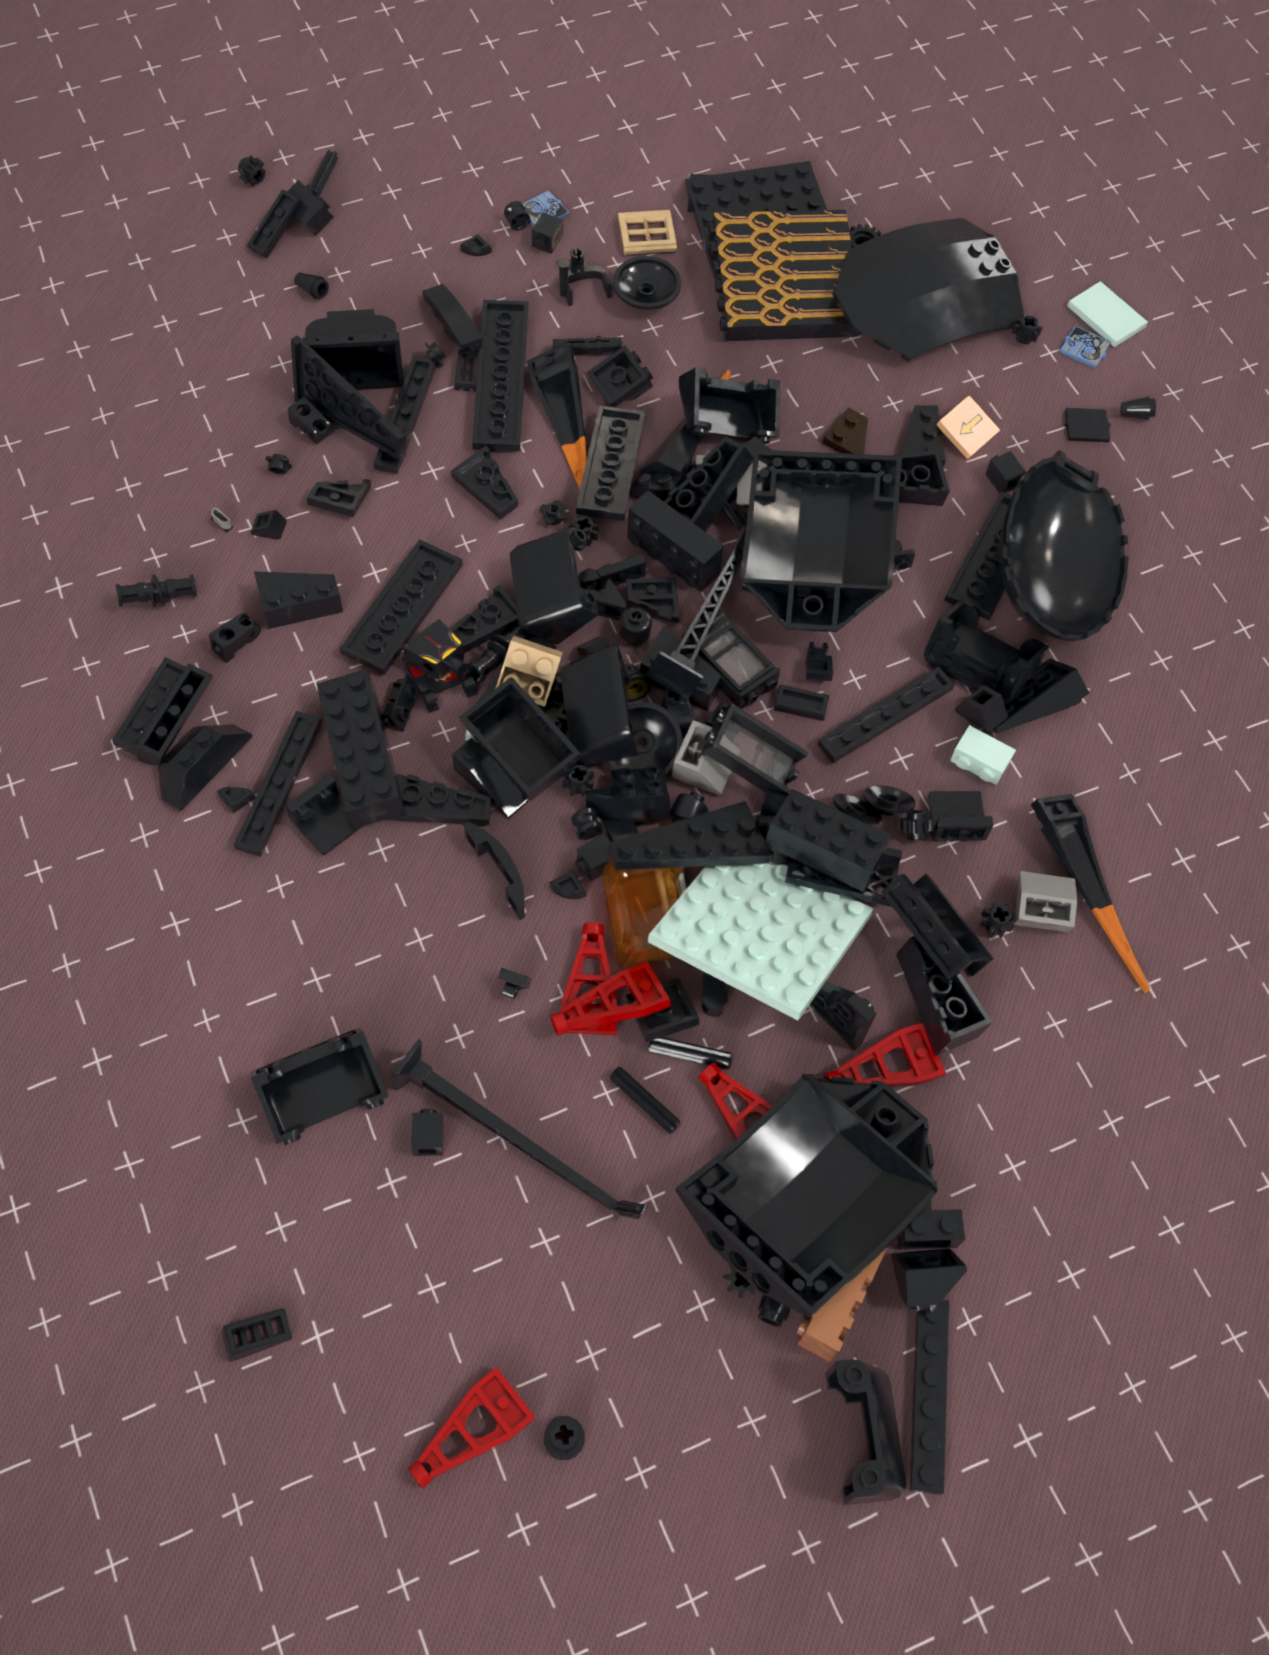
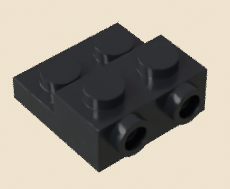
[587,345,653,407]

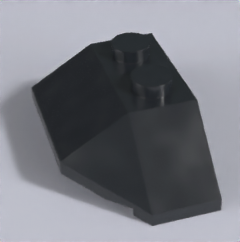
[158,724,253,811]

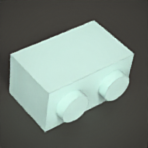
[950,725,1016,785]

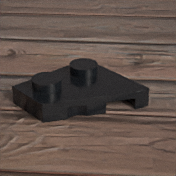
[307,479,371,517]

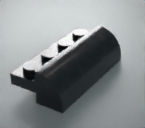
[112,657,212,765]

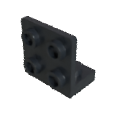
[285,774,363,855]
[928,791,993,841]

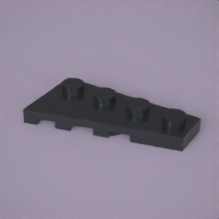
[384,774,492,825]

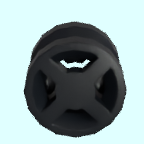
[504,201,530,231]
[571,808,603,840]

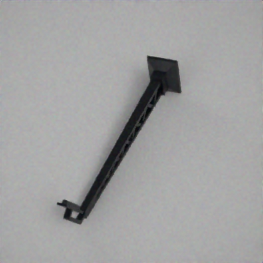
[645,501,747,700]
[392,1039,647,1219]

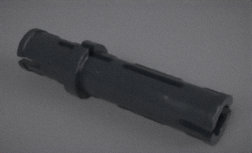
[553,336,622,355]

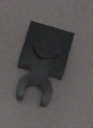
[805,642,833,681]

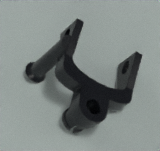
[557,248,612,306]

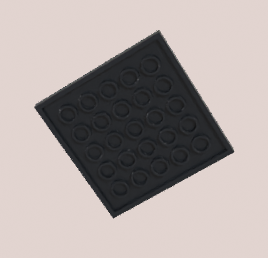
[685,161,827,280]

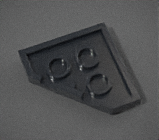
[809,981,877,1051]

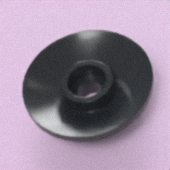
[863,785,916,816]
[832,793,882,825]

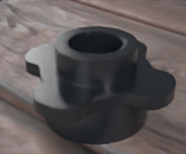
[425,342,446,366]
[265,454,292,474]
[539,500,567,525]

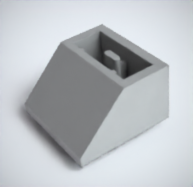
[672,720,740,796]
[1014,871,1077,933]

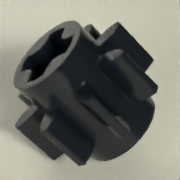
[238,155,266,186]
[1012,315,1042,344]
[570,516,598,547]
[562,763,594,796]
[900,810,934,840]
[980,902,1016,938]
[723,1264,755,1298]

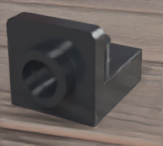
[893,539,915,570]

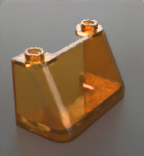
[602,858,684,968]

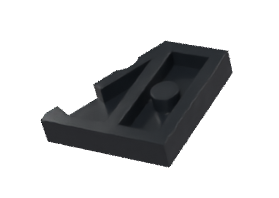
[626,577,680,623]

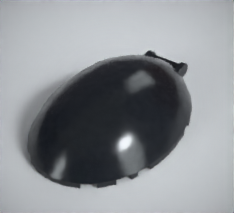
[999,450,1129,641]

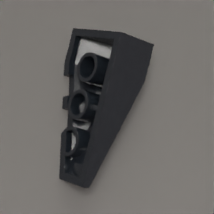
[993,658,1089,733]

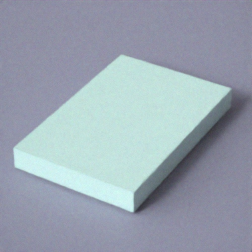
[1067,281,1148,347]

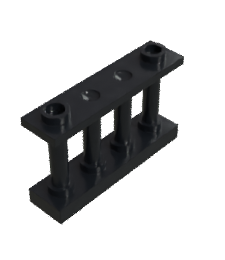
[881,873,994,980]

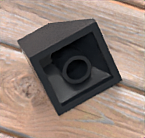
[892,1248,967,1310]

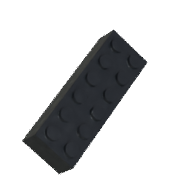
[316,669,406,829]

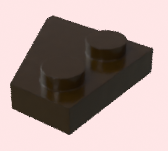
[822,407,868,454]

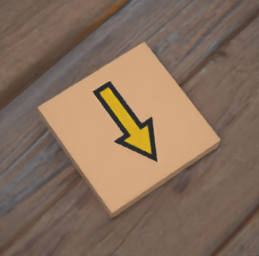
[936,396,1000,459]

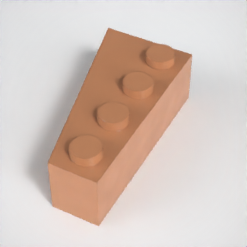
[797,1248,887,1363]

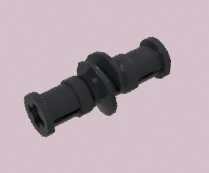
[116,574,197,607]
[467,622,534,683]

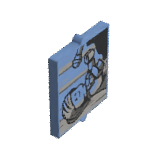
[522,190,569,226]
[1059,326,1111,369]

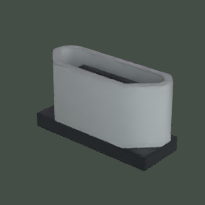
[211,508,233,533]

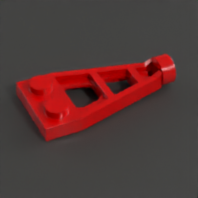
[561,922,617,1036]
[550,961,670,1036]
[824,1022,946,1087]
[698,1063,773,1140]
[407,1367,536,1489]

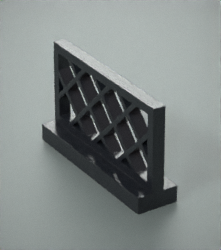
[785,847,902,907]

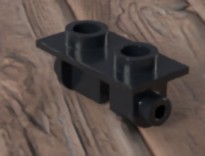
[382,674,419,732]

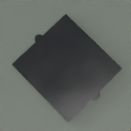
[1064,408,1110,442]

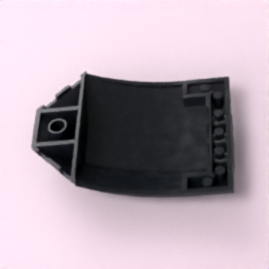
[832,218,1024,362]
[739,450,902,632]
[675,1074,938,1318]

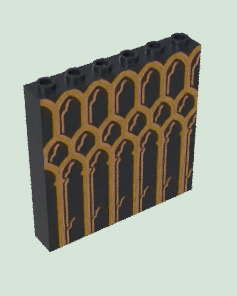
[708,210,859,341]

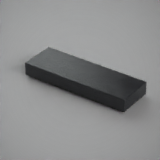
[247,189,303,259]

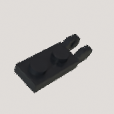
[578,554,646,591]

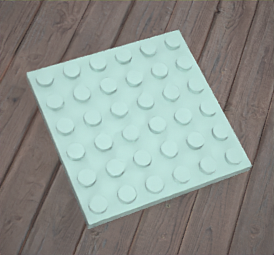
[648,861,873,1020]

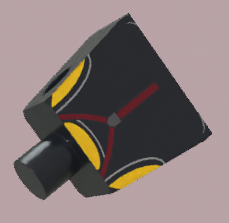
[403,619,467,680]

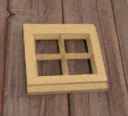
[618,210,677,255]

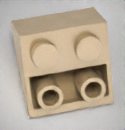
[495,636,563,706]

